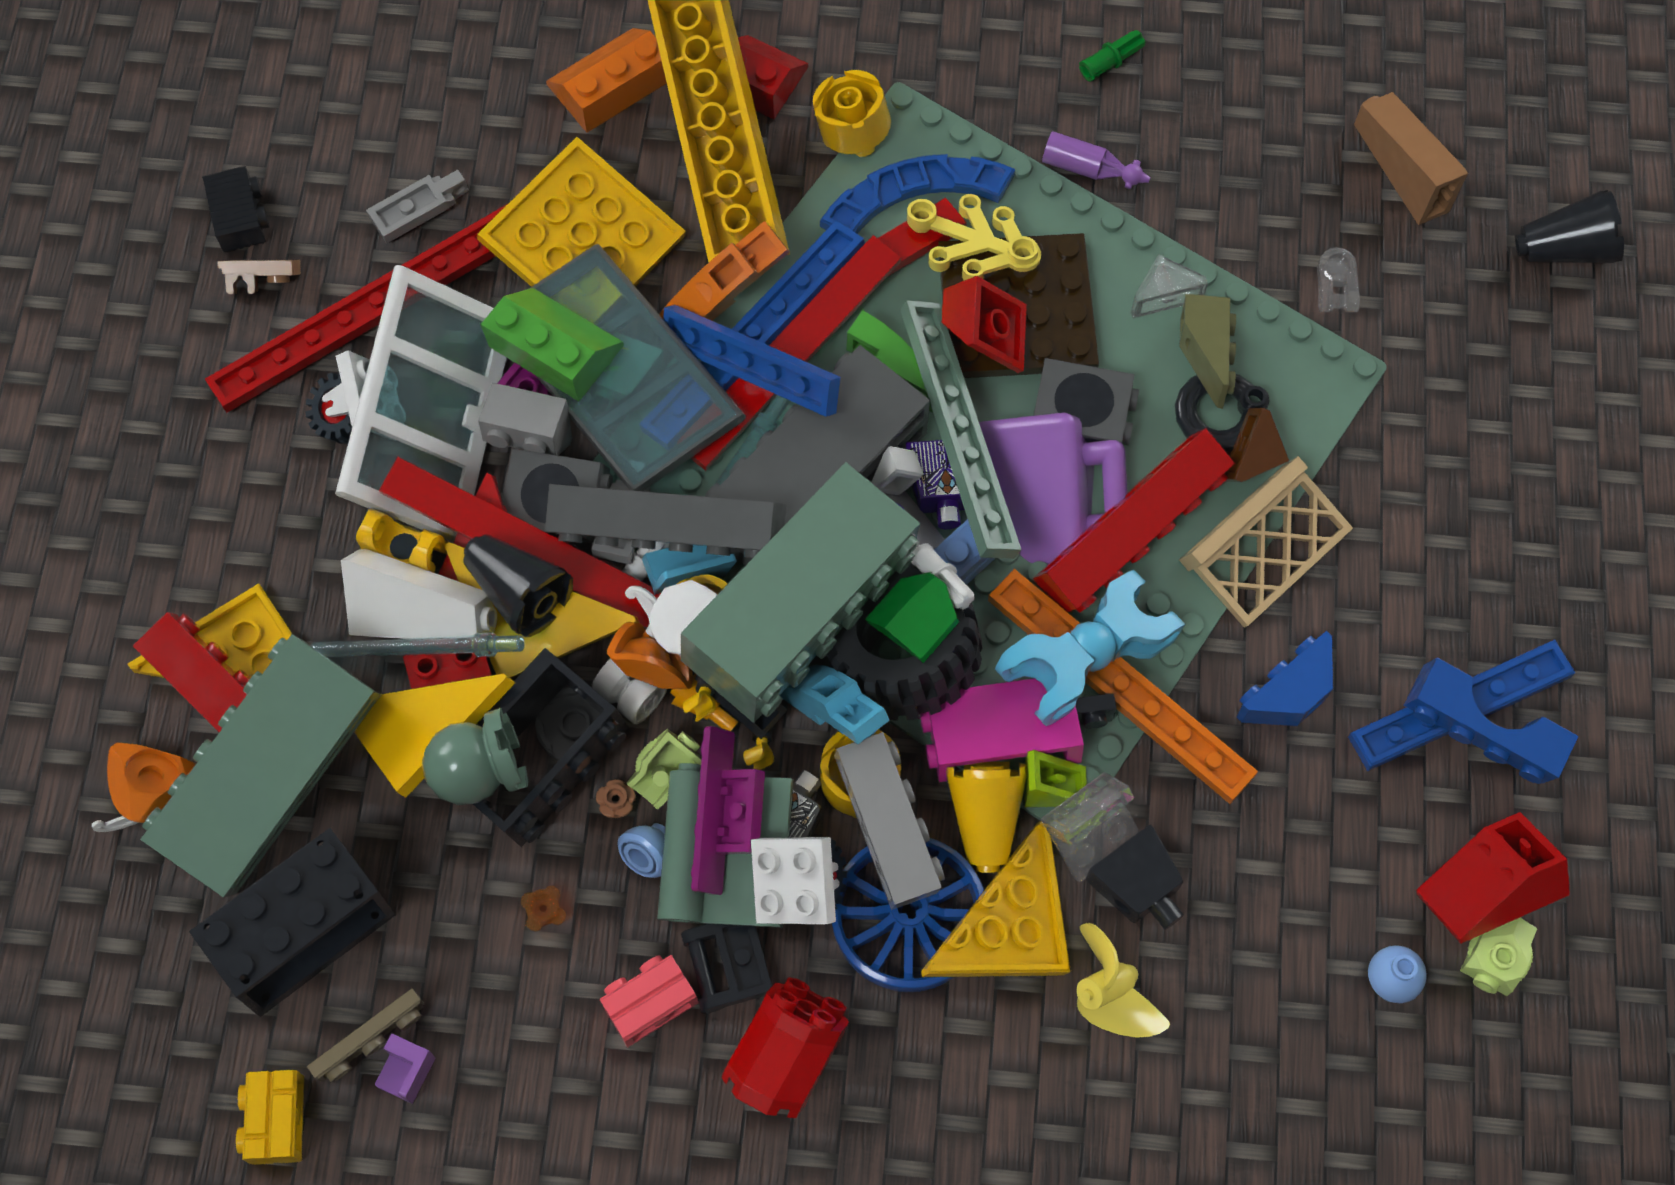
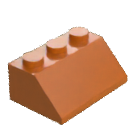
[546,28,667,133]

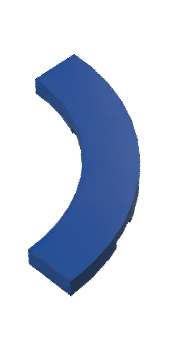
[820,154,1015,234]

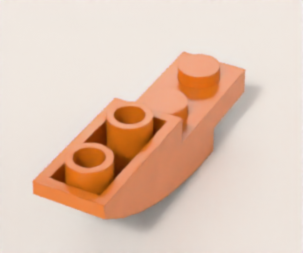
[659,221,790,321]

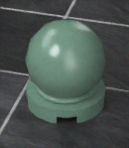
[422,708,528,805]

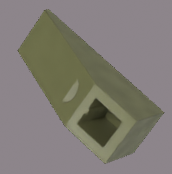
[1179,294,1236,409]

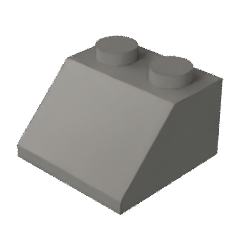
[478,383,573,456]

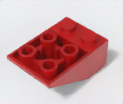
[1416,812,1570,944]

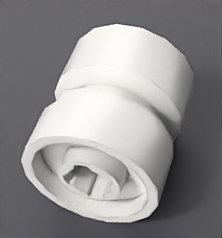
[592,658,667,724]

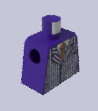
[905,440,965,530]

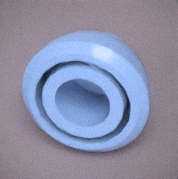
[617,823,665,878]
[1368,945,1427,1003]

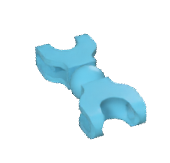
[995,570,1185,726]

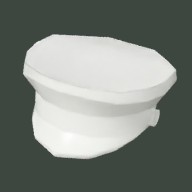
[648,580,718,656]

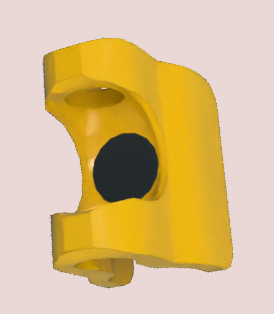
[356,508,448,573]

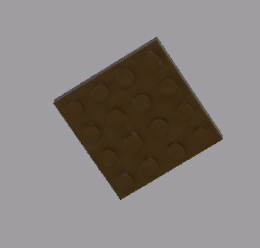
[938,233,1099,378]

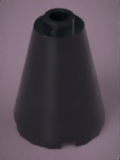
[1515,190,1624,263]
[463,534,573,637]

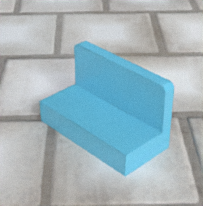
[642,545,737,595]

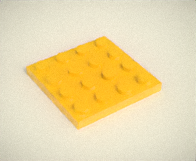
[477,137,686,326]

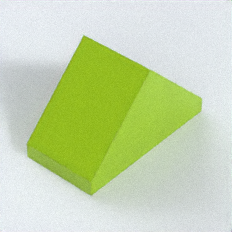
[1024,750,1088,807]

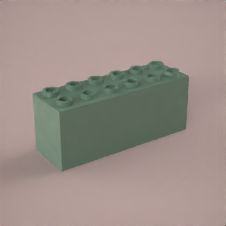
[681,462,920,723]
[140,634,381,897]

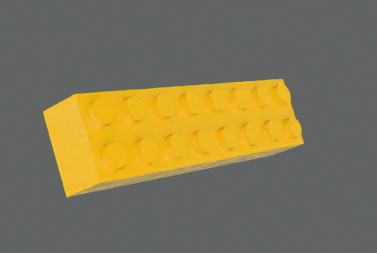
[647,0,790,262]

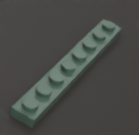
[900,300,1022,559]

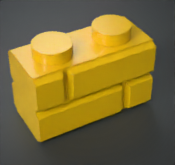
[236,1070,304,1165]

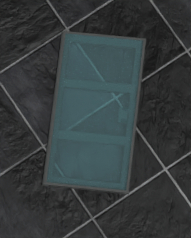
[529,244,746,492]

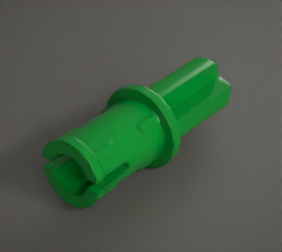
[1079,30,1145,82]

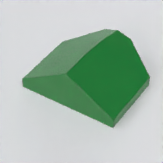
[865,572,959,663]

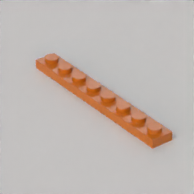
[988,568,1258,804]

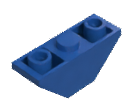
[1236,631,1333,726]

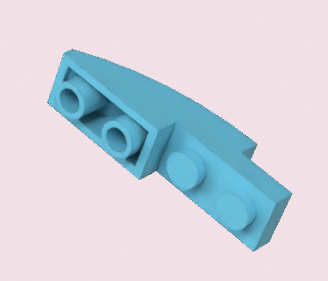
[780,664,890,744]

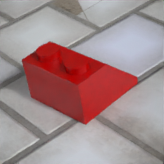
[738,35,808,119]

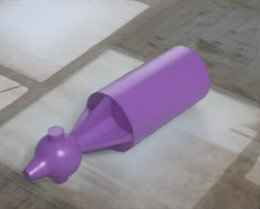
[1042,131,1151,189]

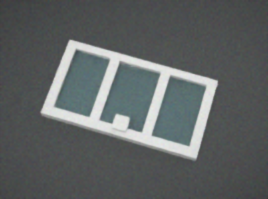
[335,265,506,542]

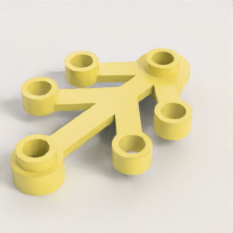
[907,194,1041,281]

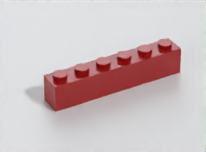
[1033,428,1235,613]

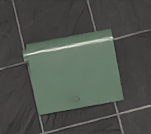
[657,763,794,928]

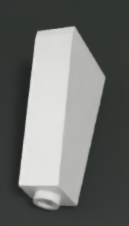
[341,549,497,644]

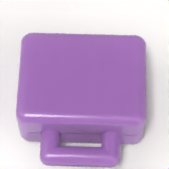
[979,413,1128,564]

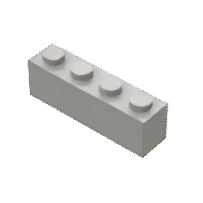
[834,732,945,910]

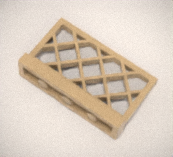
[1179,456,1353,628]

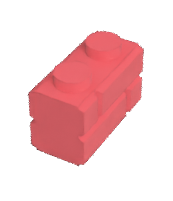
[599,955,698,1048]

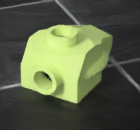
[627,729,702,809]
[1460,918,1537,996]

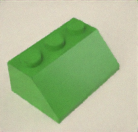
[480,288,624,402]

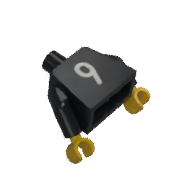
[683,675,788,770]

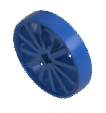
[832,838,984,992]

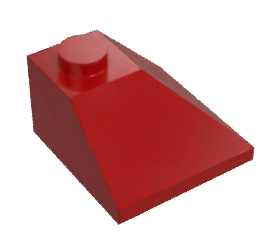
[941,276,1027,373]

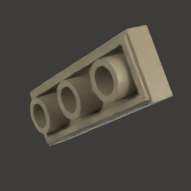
[307,988,425,1083]

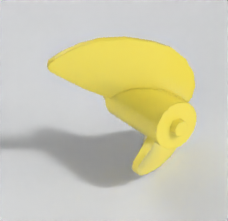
[1077,923,1170,1038]

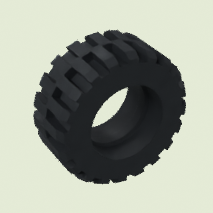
[827,564,983,721]

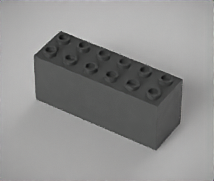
[704,345,930,566]

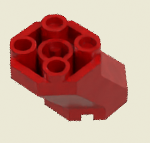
[721,977,849,1118]

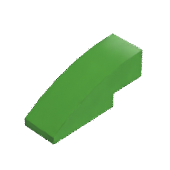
[846,310,933,413]

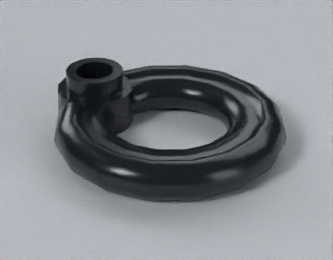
[1174,374,1270,451]

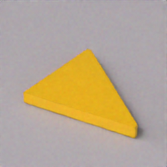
[444,542,639,679]
[128,583,292,678]
[354,674,515,798]
[921,819,1070,977]

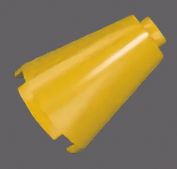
[946,761,1027,873]

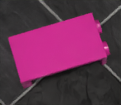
[920,678,1084,782]

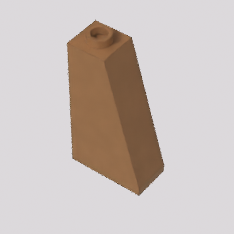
[1354,92,1468,225]

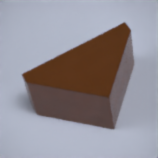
[1225,408,1289,482]

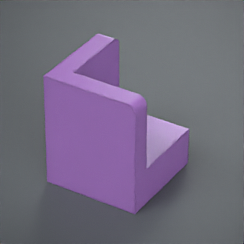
[375,1033,436,1104]

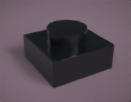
[1075,694,1116,729]

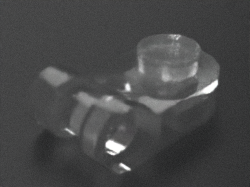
[1317,247,1360,312]

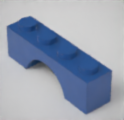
[1404,657,1578,784]

